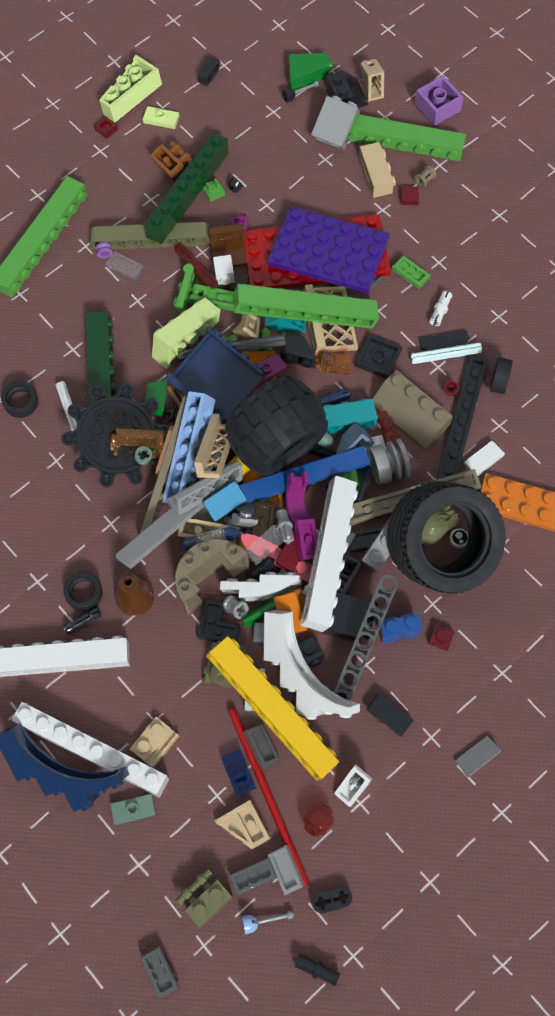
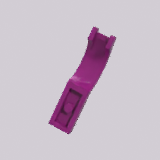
[285,472,318,561]

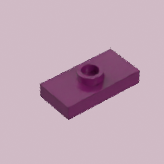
[257,353,287,387]

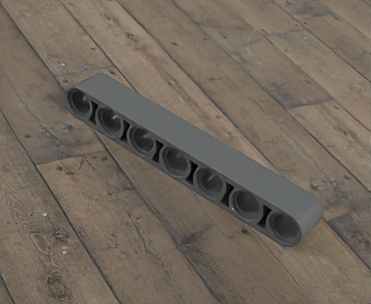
[334,575,397,701]

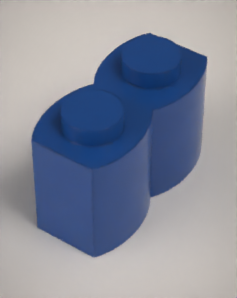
[379,613,423,643]

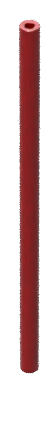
[228,708,310,888]

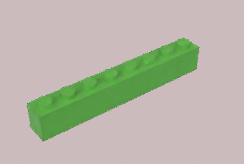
[346,115,466,161]
[0,176,87,297]
[233,284,379,329]

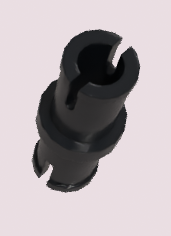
[295,954,340,986]

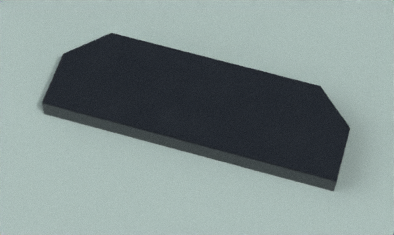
[419,330,469,351]

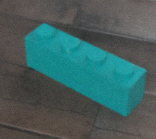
[323,398,378,434]

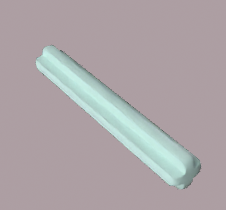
[411,342,482,364]

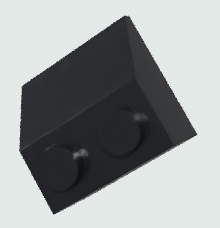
[326,71,368,108]

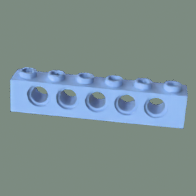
[162,392,215,505]

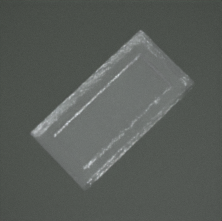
[105,251,145,282]
[244,525,283,565]

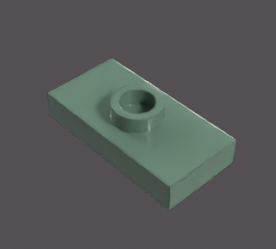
[110,794,156,826]

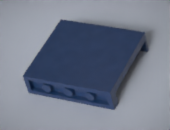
[164,327,266,424]

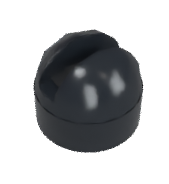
[228,178,243,193]

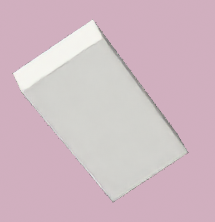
[463,441,505,476]

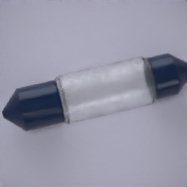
[180,526,240,551]

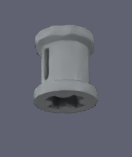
[223,595,249,619]

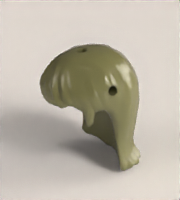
[422,505,459,546]

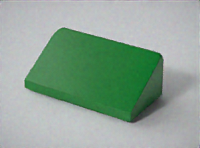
[145,380,167,417]
[240,598,277,629]

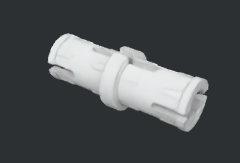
[429,291,452,326]

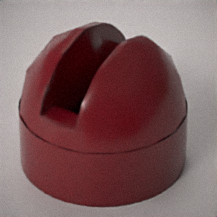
[444,381,459,396]

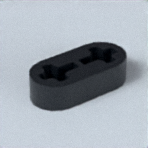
[198,57,221,86]
[312,887,352,914]

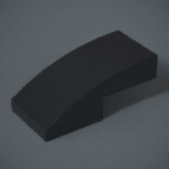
[366,694,413,737]

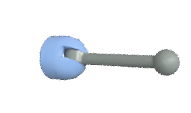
[242,910,294,934]

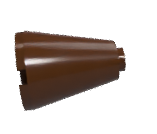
[115,573,154,616]

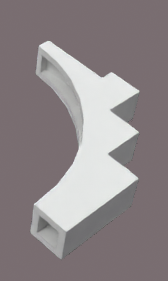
[264,610,360,720]

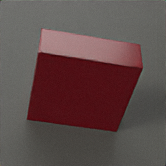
[94,117,118,139]
[401,187,419,205]

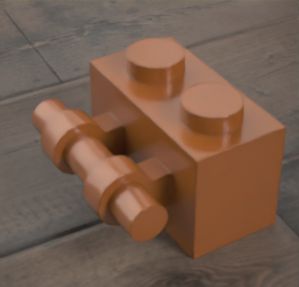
[150,141,193,183]

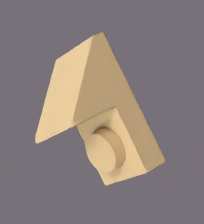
[232,314,260,341]

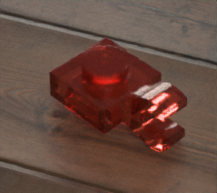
[378,411,400,444]

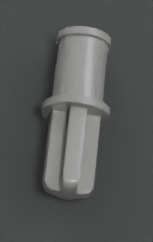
[276,509,294,544]

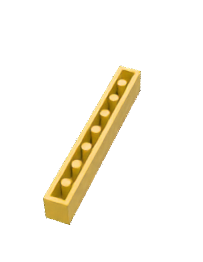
[206,636,339,781]

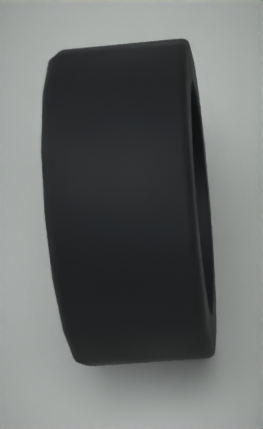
[490,357,513,394]
[1,381,38,418]
[64,572,103,611]

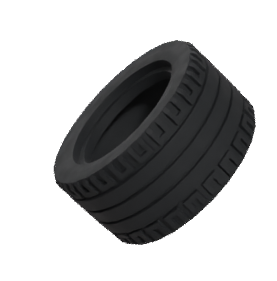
[386,481,506,594]

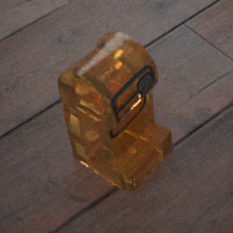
[316,351,351,375]

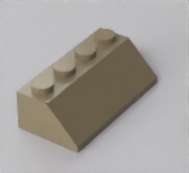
[373,370,453,450]

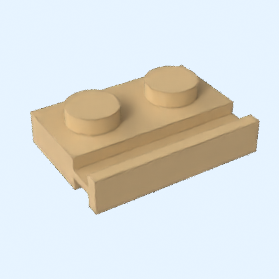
[130,717,180,769]

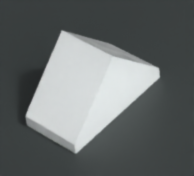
[334,765,372,807]

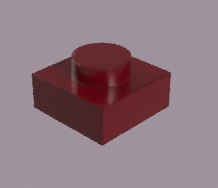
[429,624,455,651]

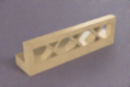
[194,414,231,478]

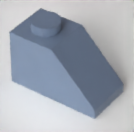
[336,422,374,454]

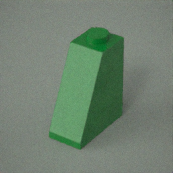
[289,53,332,91]

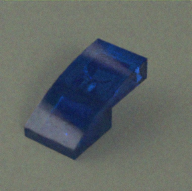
[221,749,256,797]

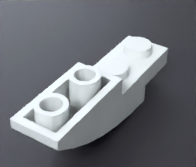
[220,572,302,602]

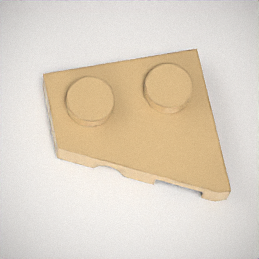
[215,800,271,849]

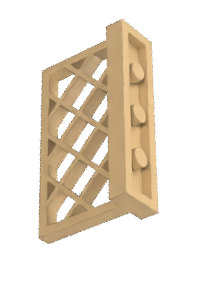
[303,284,358,356]

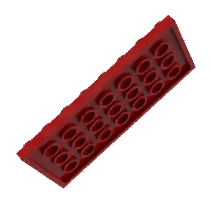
[243,214,391,289]

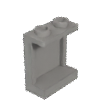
[311,96,360,150]

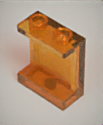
[110,428,163,458]

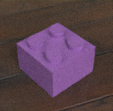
[415,75,463,126]

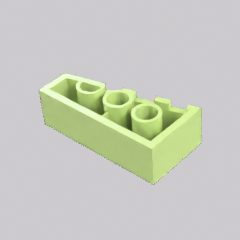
[99,55,162,123]
[152,298,220,370]

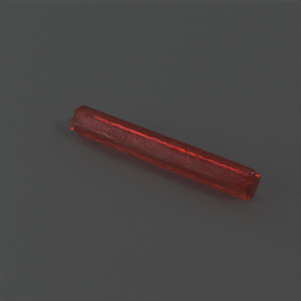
[174,243,219,289]

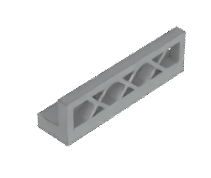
[168,461,243,515]

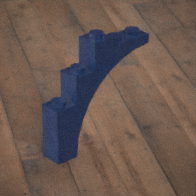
[0,723,129,812]

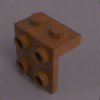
[209,223,247,267]

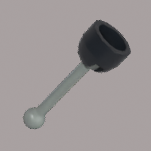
[282,81,319,103]

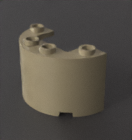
[175,539,250,615]

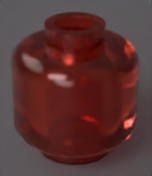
[303,804,334,837]

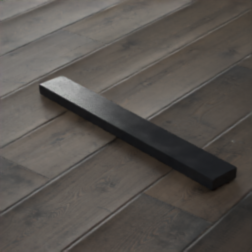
[436,356,488,480]

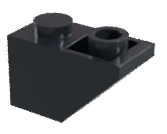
[280,333,316,369]

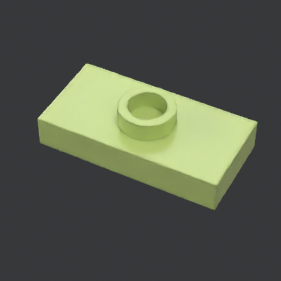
[143,106,180,129]

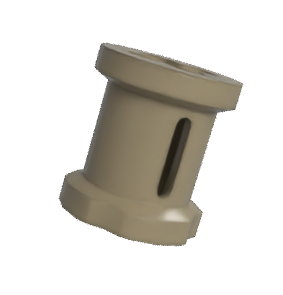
[414,165,437,188]

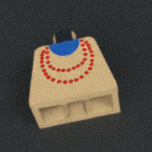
[360,59,384,102]

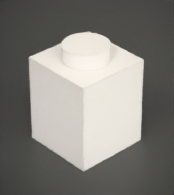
[213,255,235,285]

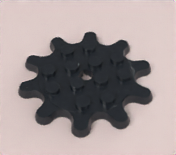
[61,383,169,488]

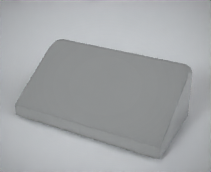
[455,736,502,777]

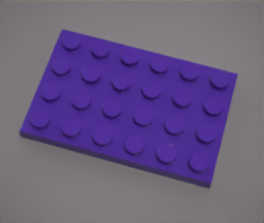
[267,206,390,294]

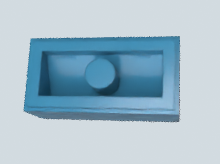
[203,481,247,522]

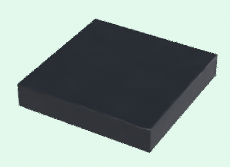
[355,335,402,379]

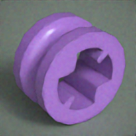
[96,242,113,259]

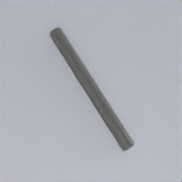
[179,335,286,362]

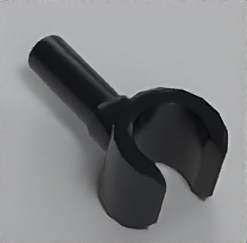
[162,400,182,422]

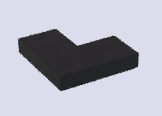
[197,599,240,642]

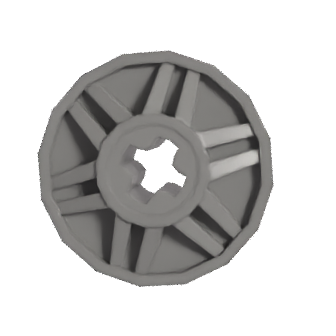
[367,439,411,485]

